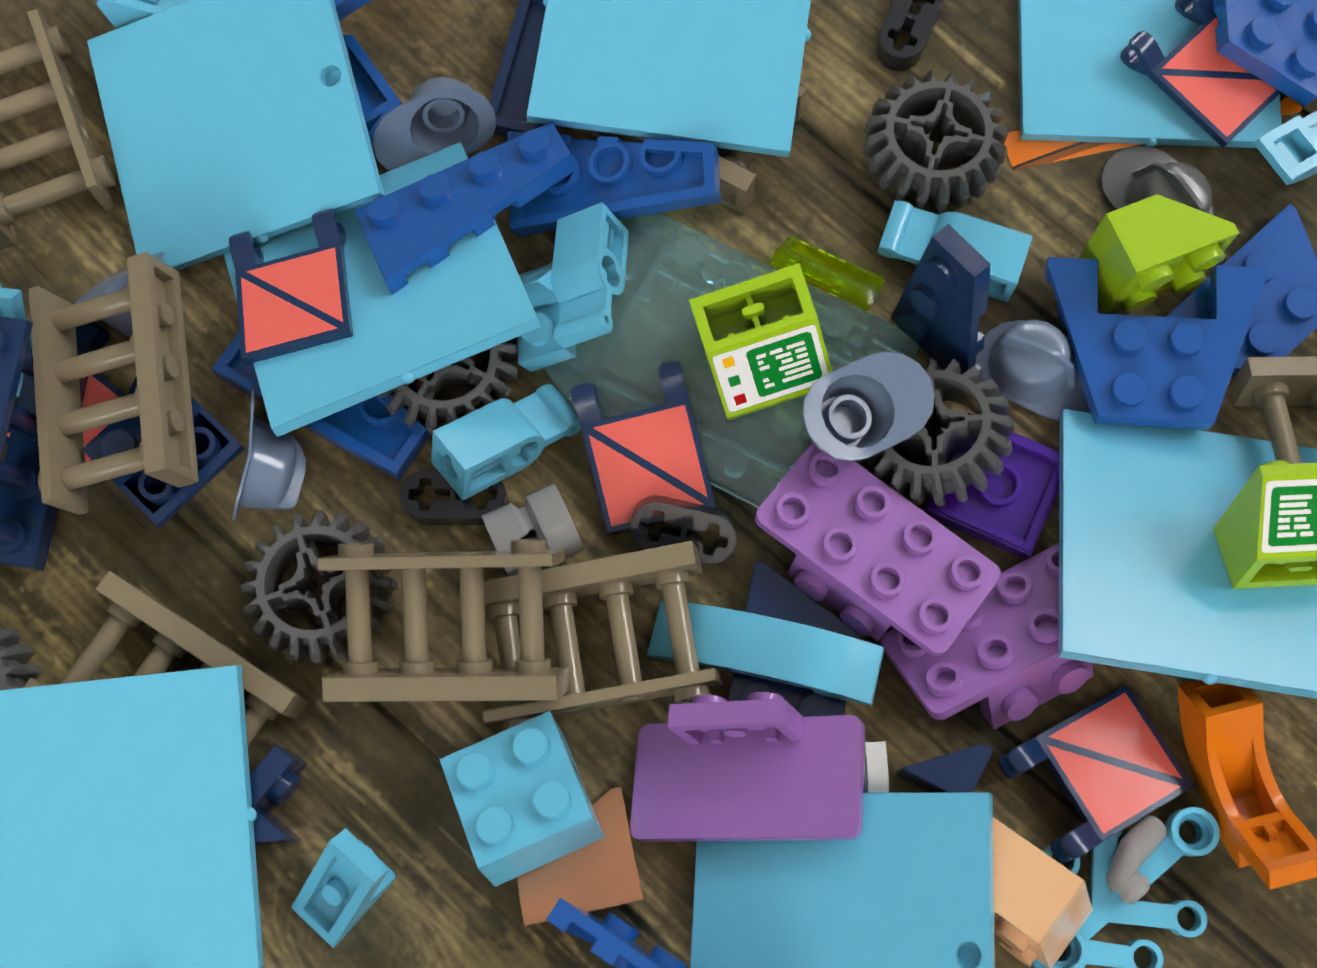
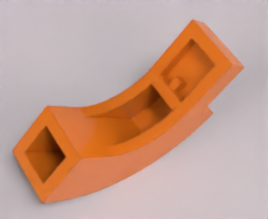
[1178,680,1317,890]

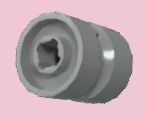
[481,483,584,576]

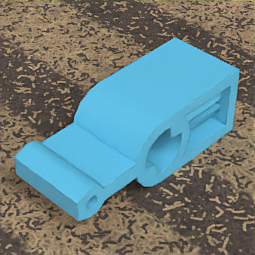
[877,200,1033,302]
[551,202,629,349]
[431,384,581,500]

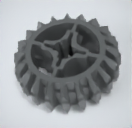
[863,70,1008,213]
[377,343,518,435]
[865,357,1014,508]
[240,510,398,665]

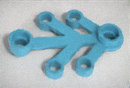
[1032,807,1220,968]

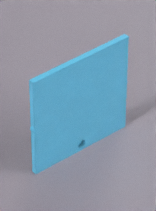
[87,0,385,271]
[526,0,811,157]
[1018,0,1282,148]
[224,142,541,437]
[1058,409,1317,699]
[0,665,264,968]
[690,793,995,968]

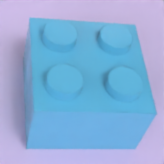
[439,711,605,887]

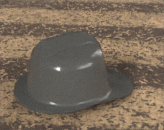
[1101,146,1213,215]

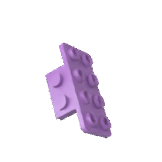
[755,442,1001,656]
[881,543,1093,730]
[630,692,865,842]

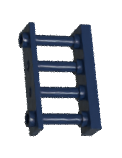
[0,316,88,571]

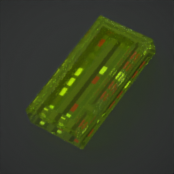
[769,236,885,313]

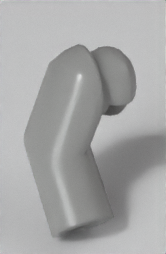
[1105,815,1167,904]

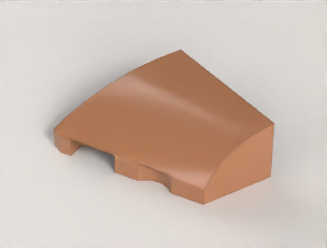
[517,786,644,926]

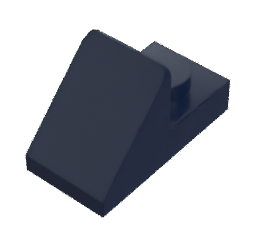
[895,743,993,793]
[250,745,307,846]

